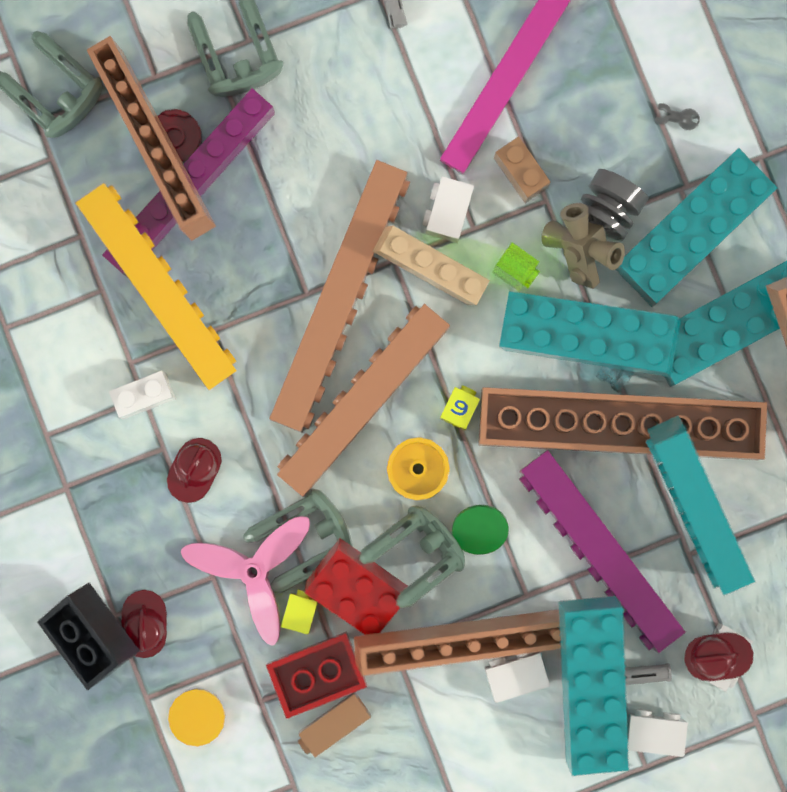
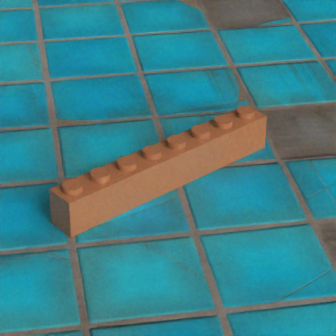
[87,36,216,241]
[277,303,450,497]
[354,609,561,676]

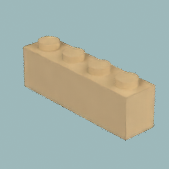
[372,226,490,305]

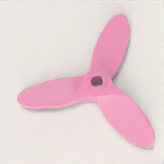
[181,516,310,646]

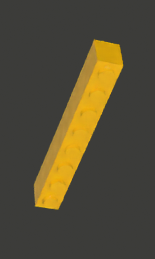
[75,183,237,390]

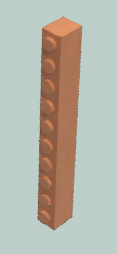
[269,160,410,433]

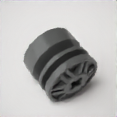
[581,169,649,241]

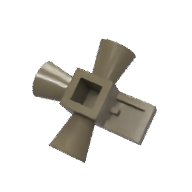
[541,203,625,289]

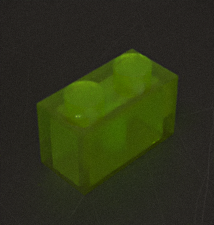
[492,242,540,292]

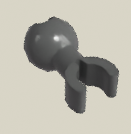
[655,103,700,130]

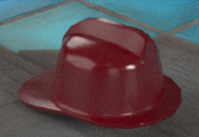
[167,438,222,503]
[121,590,167,658]
[684,633,754,681]

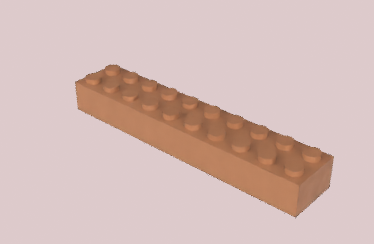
[478,387,767,460]

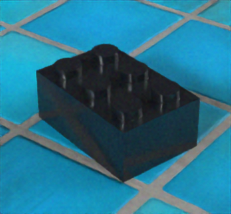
[37,582,140,691]

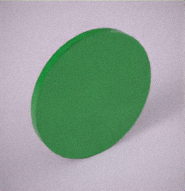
[452,505,509,555]

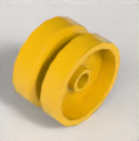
[387,437,450,500]

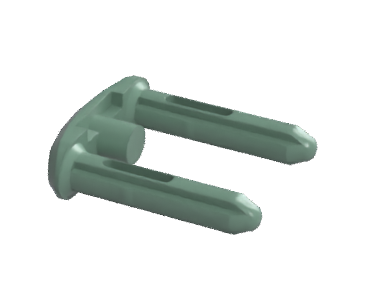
[187,0,284,97]
[0,31,103,138]
[243,489,353,593]
[359,506,465,608]

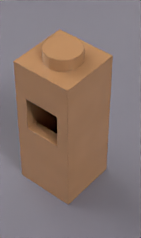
[298,692,371,758]

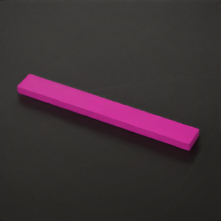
[440,0,571,175]

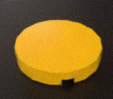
[168,688,226,747]

